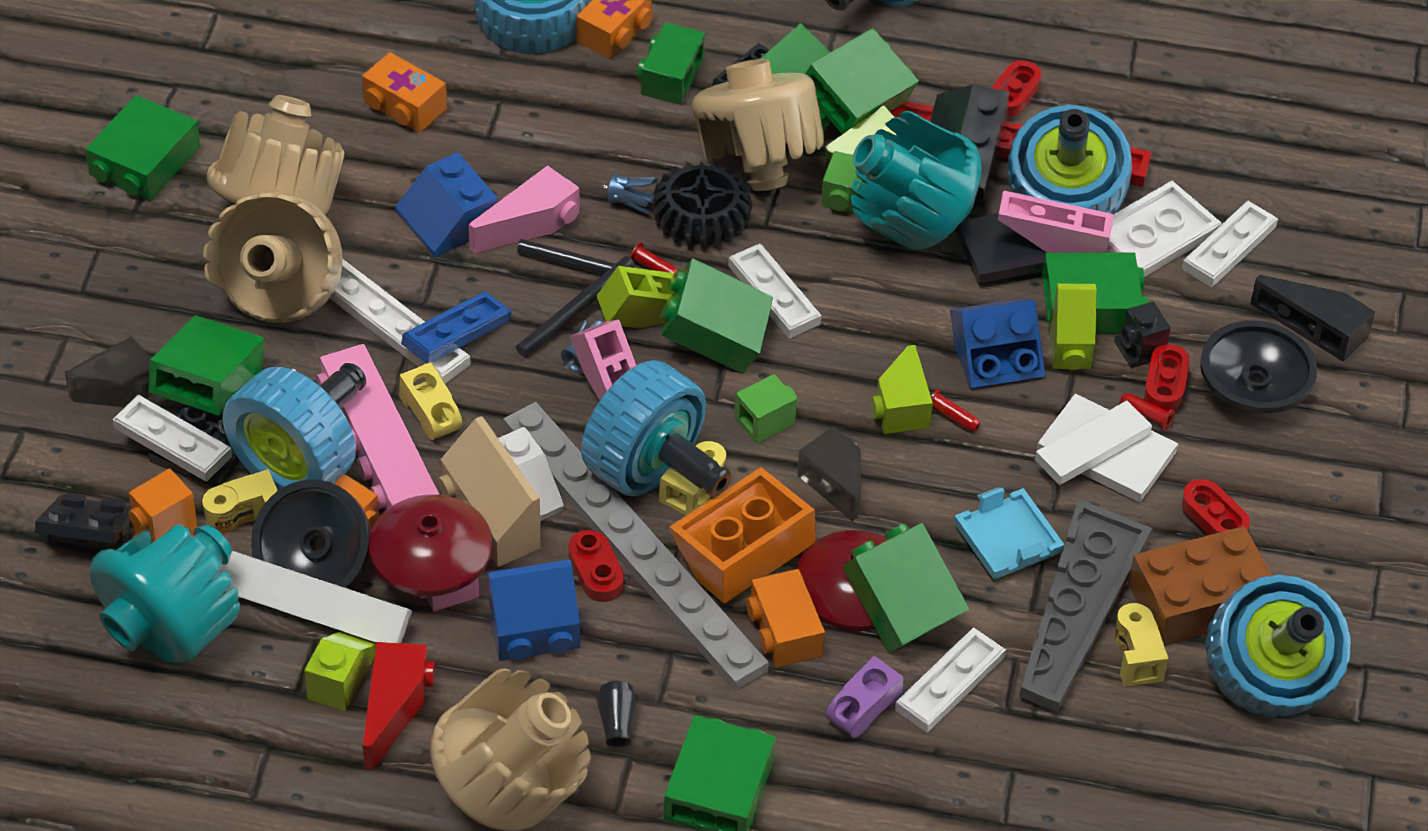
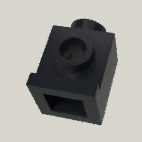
[1114,301,1171,368]

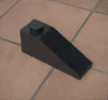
[1250,275,1375,362]

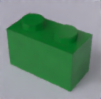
[637,22,705,105]

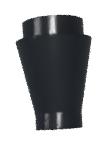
[596,681,638,747]

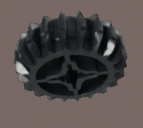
[652,160,752,250]

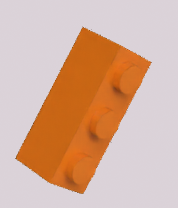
[669,467,816,604]

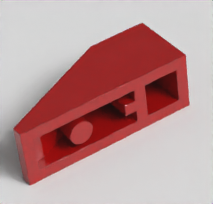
[362,642,435,770]

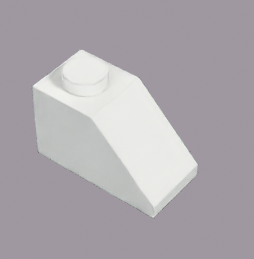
[498,427,564,521]

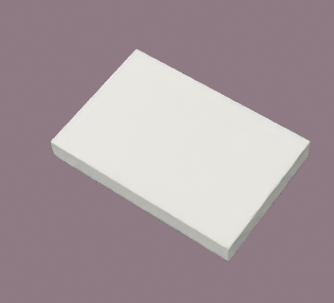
[1106,181,1222,277]
[1036,394,1178,503]

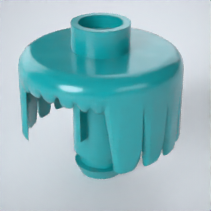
[851,111,982,250]
[89,524,240,664]

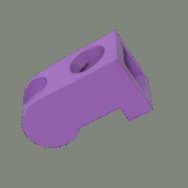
[826,656,903,738]

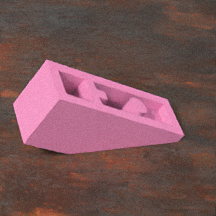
[469,166,580,253]
[998,190,1114,253]
[570,319,637,400]

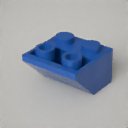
[950,298,1045,388]

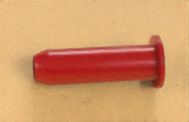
[630,242,678,273]
[931,389,980,431]
[1120,393,1175,431]

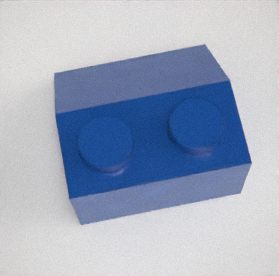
[396,152,497,258]
[488,559,580,661]

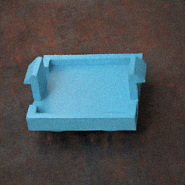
[954,487,1064,580]

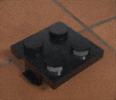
[35,493,132,550]

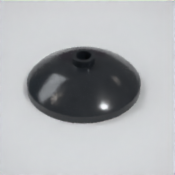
[1200,320,1317,413]
[251,479,371,589]

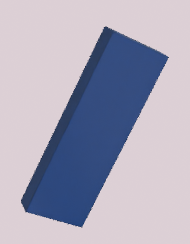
[401,291,511,364]

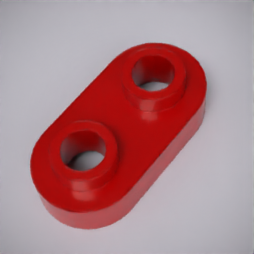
[991,61,1042,117]
[1144,344,1190,411]
[1181,479,1250,535]
[568,530,623,602]

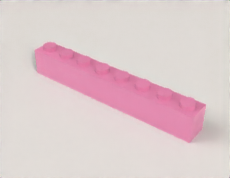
[316,344,479,612]

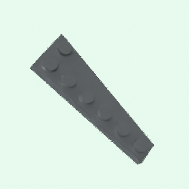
[1019,499,1152,712]

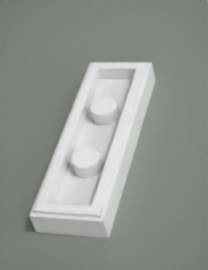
[1182,201,1278,288]
[728,243,821,338]
[113,395,232,482]
[1035,401,1152,485]
[895,627,1006,733]

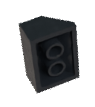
[930,85,1009,208]

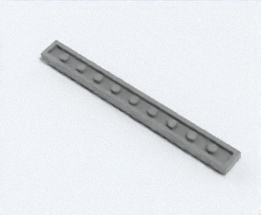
[503,402,769,691]

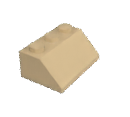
[438,416,541,567]

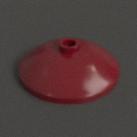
[369,494,492,596]
[797,530,887,631]

